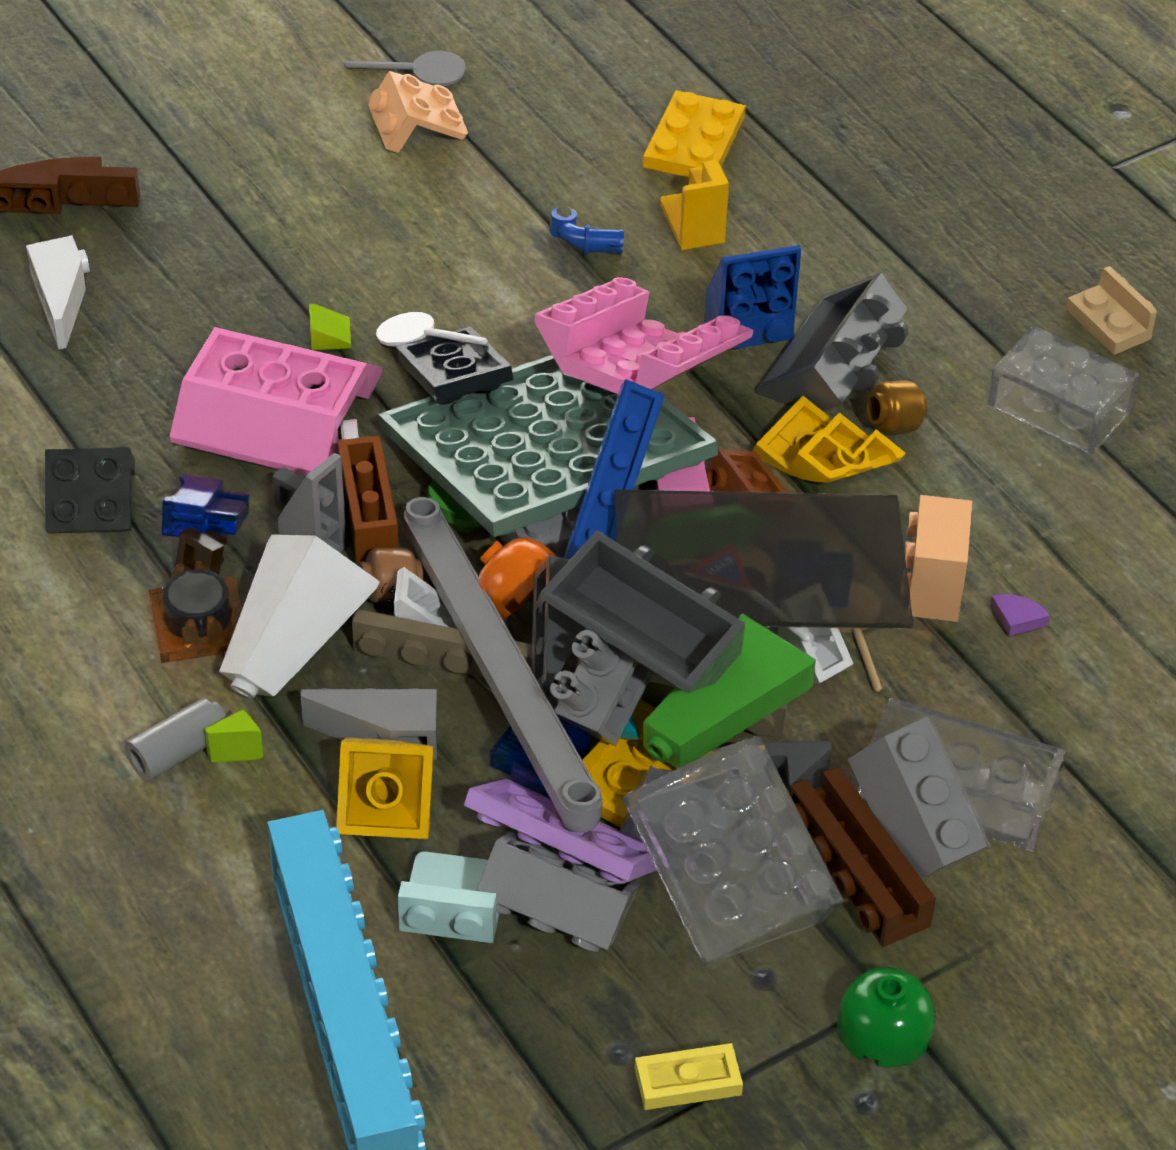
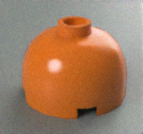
[478,537,557,622]

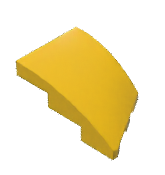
[753,396,906,483]

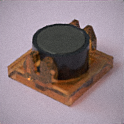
[149,561,242,663]

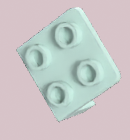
[398,852,500,943]

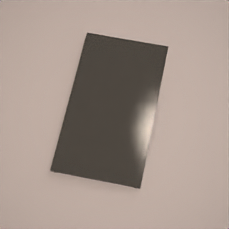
[613,489,914,629]

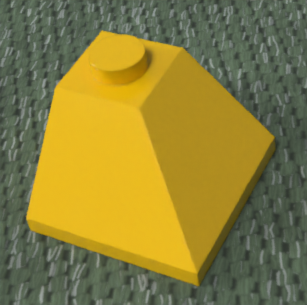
[336,737,434,839]

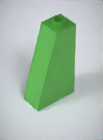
[643,614,816,770]

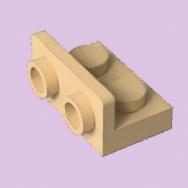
[1066,266,1157,355]

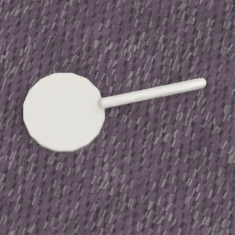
[376,312,488,346]

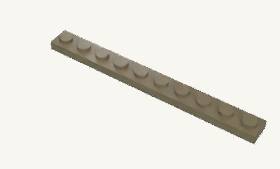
[352,609,788,739]

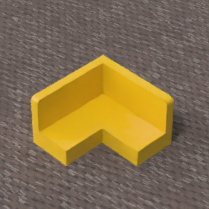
[660,160,729,250]

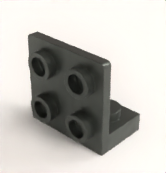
[45,447,135,534]

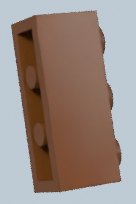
[338,435,398,565]

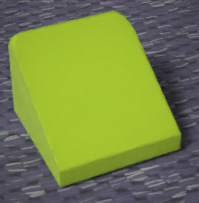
[309,304,351,350]
[204,709,263,763]

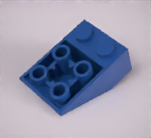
[704,245,801,350]

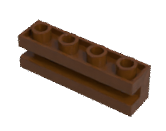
[786,766,936,947]

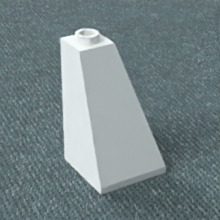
[219,535,380,699]

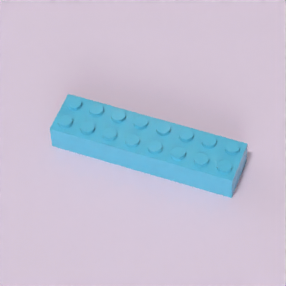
[267,810,426,1150]

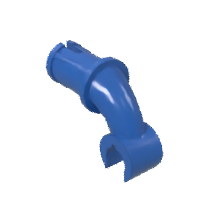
[549,208,624,255]

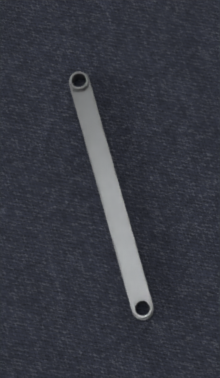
[403,497,603,833]

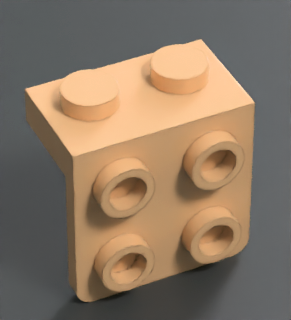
[368,71,468,153]

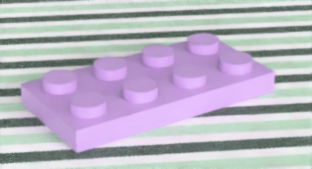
[464,779,667,884]

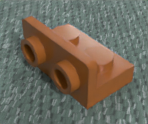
[706,449,796,517]

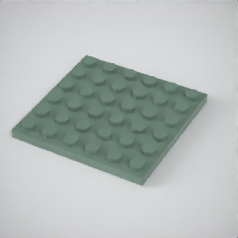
[378,355,718,537]

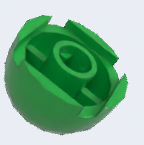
[837,967,936,1068]

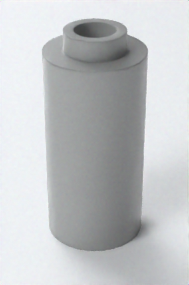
[124,698,227,782]

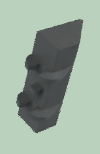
[755,272,908,411]
[539,530,746,693]

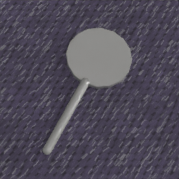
[344,51,466,86]

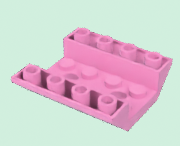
[534,277,754,394]
[169,327,383,476]

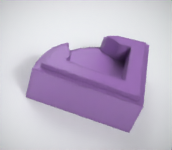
[990,594,1050,636]

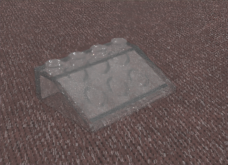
[622,735,844,966]

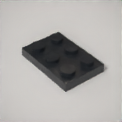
[396,326,514,402]

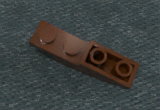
[0,157,141,214]

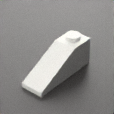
[26,235,90,350]

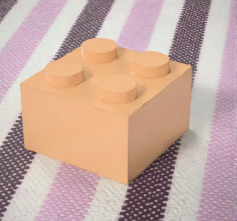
[900,495,972,622]

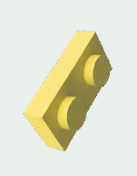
[635,1043,743,1110]

